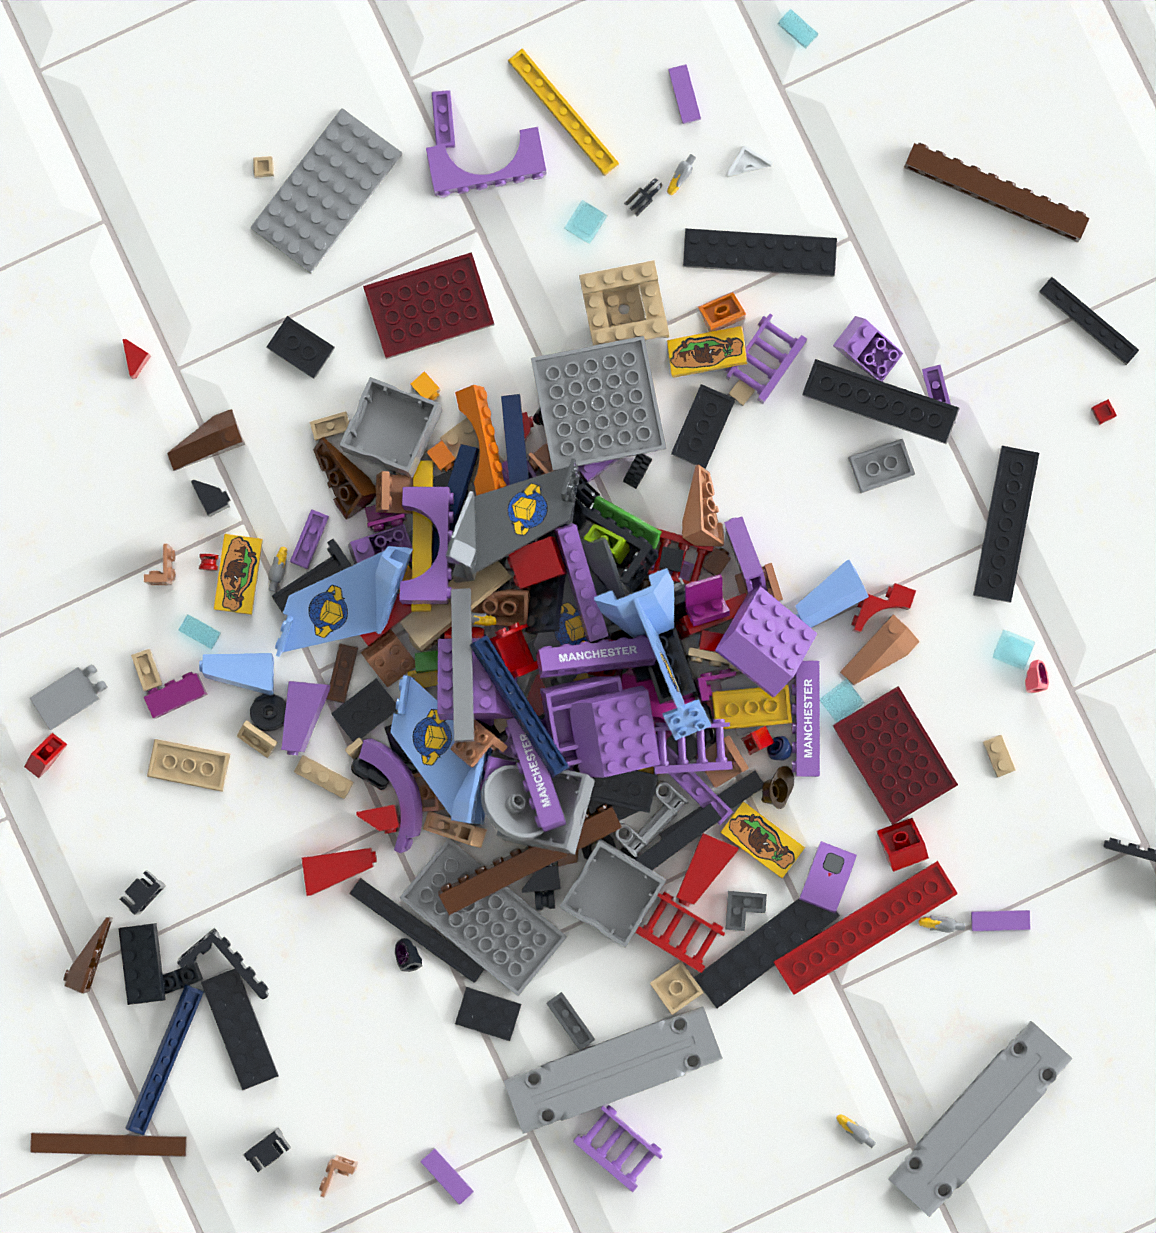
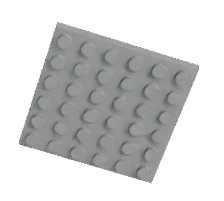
[531,336,666,471]

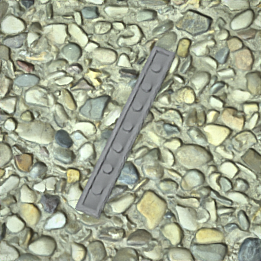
[451,588,474,742]

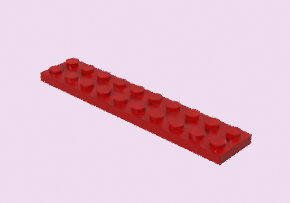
[774,861,958,995]

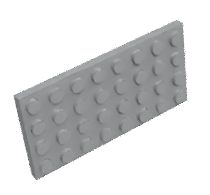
[250,108,403,273]
[399,838,567,996]

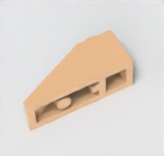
[423,811,487,848]

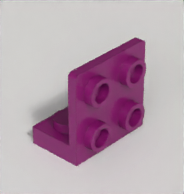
[364,505,407,532]
[685,574,730,627]
[696,669,736,703]

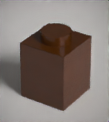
[702,547,731,576]

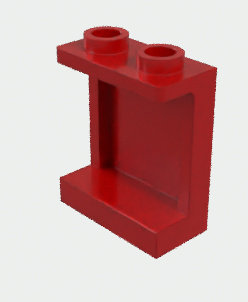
[507,537,567,589]
[489,622,538,679]

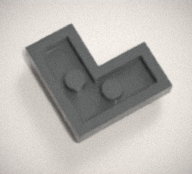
[725,891,767,931]

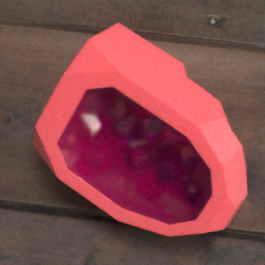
[1025,659,1049,693]

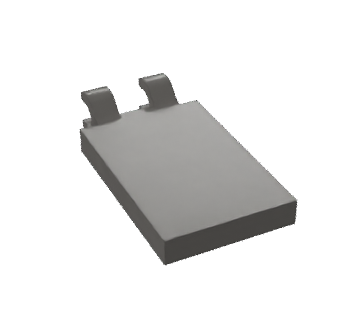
[30,664,108,730]

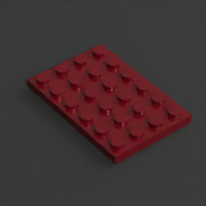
[363,252,495,359]
[832,686,958,825]

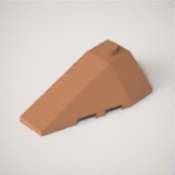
[682,465,724,547]
[471,589,530,626]
[840,614,920,685]

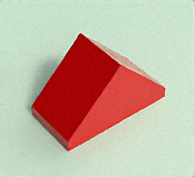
[122,339,151,379]
[741,726,774,755]

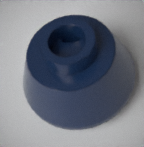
[767,736,792,761]

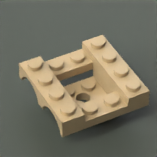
[579,260,669,346]

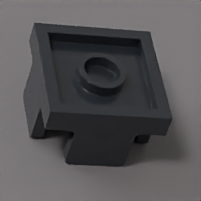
[119,870,166,915]
[243,1128,291,1172]

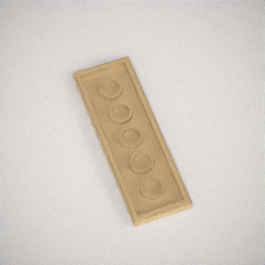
[400,561,512,650]

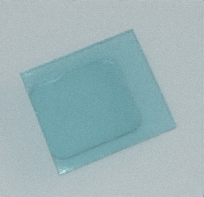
[564,200,608,244]
[992,629,1035,670]
[820,679,865,723]

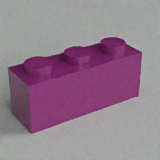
[143,672,208,719]

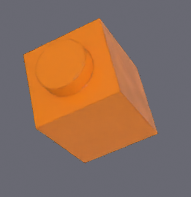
[427,441,456,472]

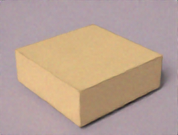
[253,156,274,178]
[728,379,755,406]
[345,738,363,759]

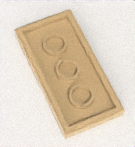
[147,739,231,792]

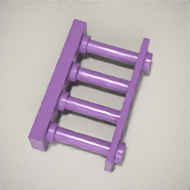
[725,314,807,404]
[653,719,732,774]
[573,1105,663,1192]

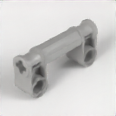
[613,781,689,858]

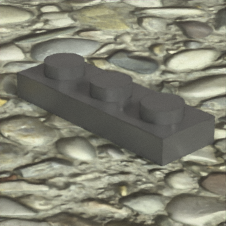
[546,992,595,1051]

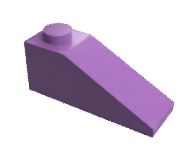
[922,364,956,424]

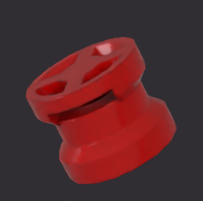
[199,554,219,571]

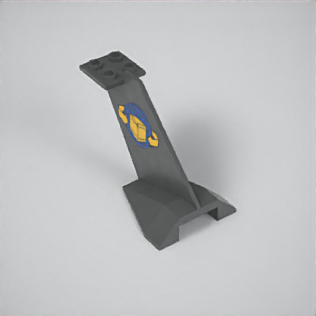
[446,459,580,583]
[533,535,626,686]

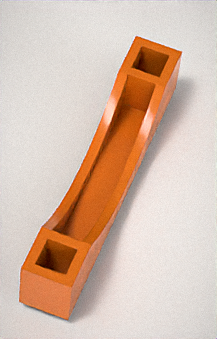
[455,385,506,495]

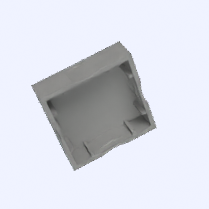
[339,377,443,478]
[496,761,595,855]
[559,839,667,948]

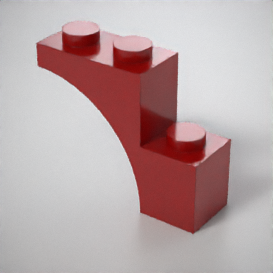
[851,583,916,633]

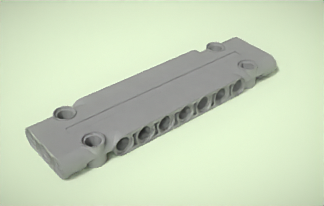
[504,1006,723,1134]
[888,1021,1073,1217]

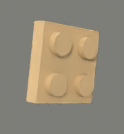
[650,961,704,1015]

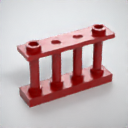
[628,528,714,585]
[635,891,725,973]

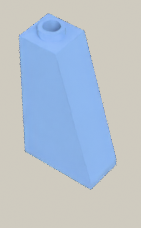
[795,560,869,628]
[199,653,274,695]

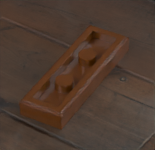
[326,643,359,704]

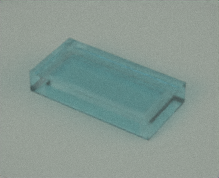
[778,9,819,49]
[178,614,221,649]

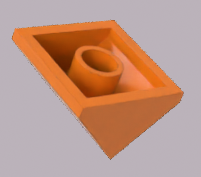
[698,292,746,332]

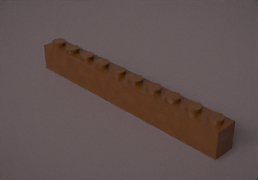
[903,143,1090,242]
[438,804,622,915]

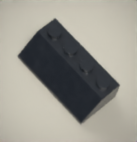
[648,621,700,704]

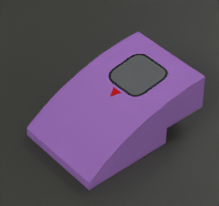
[799,841,857,913]

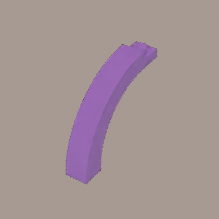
[359,738,423,853]

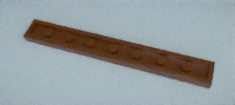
[30,1132,187,1157]

